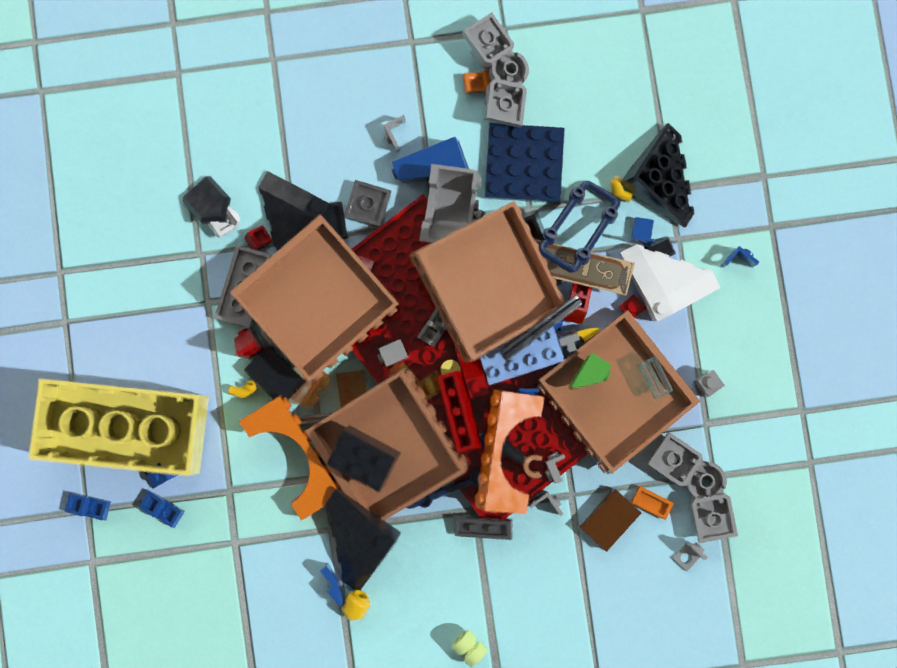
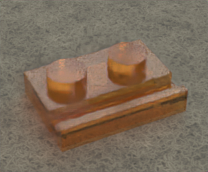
[336,370,367,408]
[301,371,331,408]

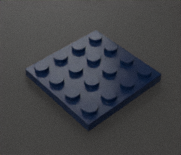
[485,123,565,203]

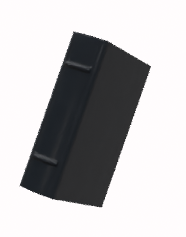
[244,345,306,400]

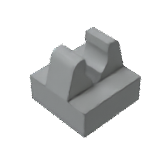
[556,329,580,353]

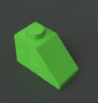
[568,353,612,390]

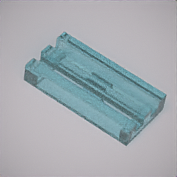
[637,356,673,400]

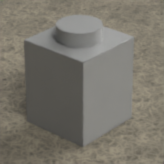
[377,339,408,367]
[693,370,725,397]

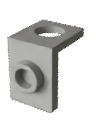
[384,115,406,151]
[528,491,563,516]
[673,541,708,571]

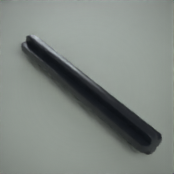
[500,295,582,361]

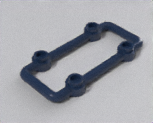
[539,181,620,273]
[406,432,485,509]

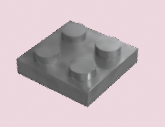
[344,180,392,227]

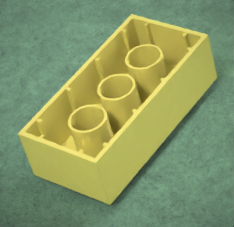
[29,379,209,476]

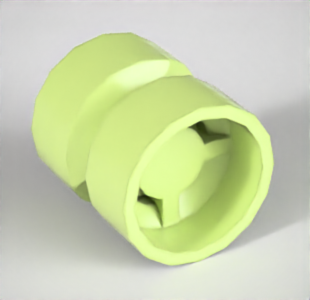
[451,629,488,668]

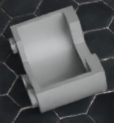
[420,164,482,243]

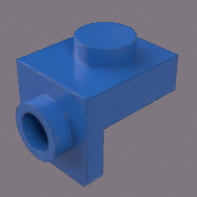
[144,463,178,489]

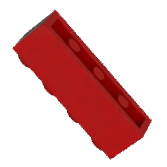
[437,371,483,453]

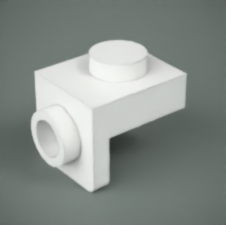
[208,206,240,239]

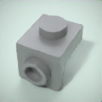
[544,452,565,484]

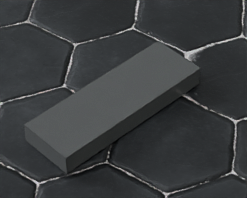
[454,516,513,540]

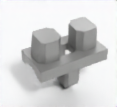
[418,308,447,348]

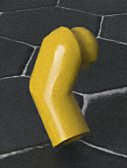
[610,176,633,202]
[228,380,257,399]

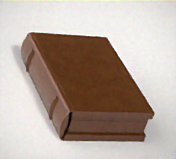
[579,488,641,552]

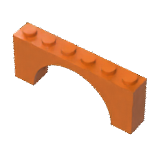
[475,390,544,514]
[239,395,342,521]

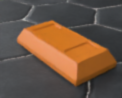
[631,486,674,520]

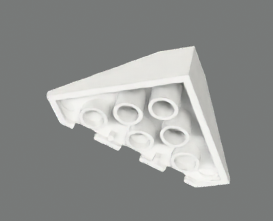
[620,244,721,321]

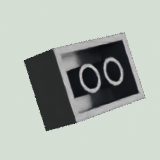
[327,425,401,492]

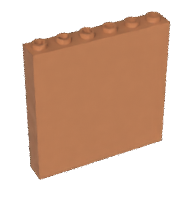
[410,201,565,362]
[230,214,399,382]
[536,310,700,474]
[305,368,468,520]

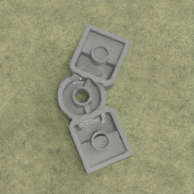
[461,12,529,128]
[647,432,738,543]

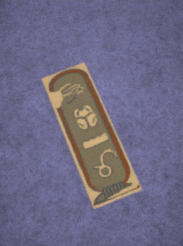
[534,239,635,296]

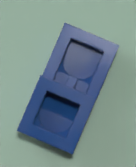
[138,491,185,528]
[65,493,111,521]
[320,564,344,606]

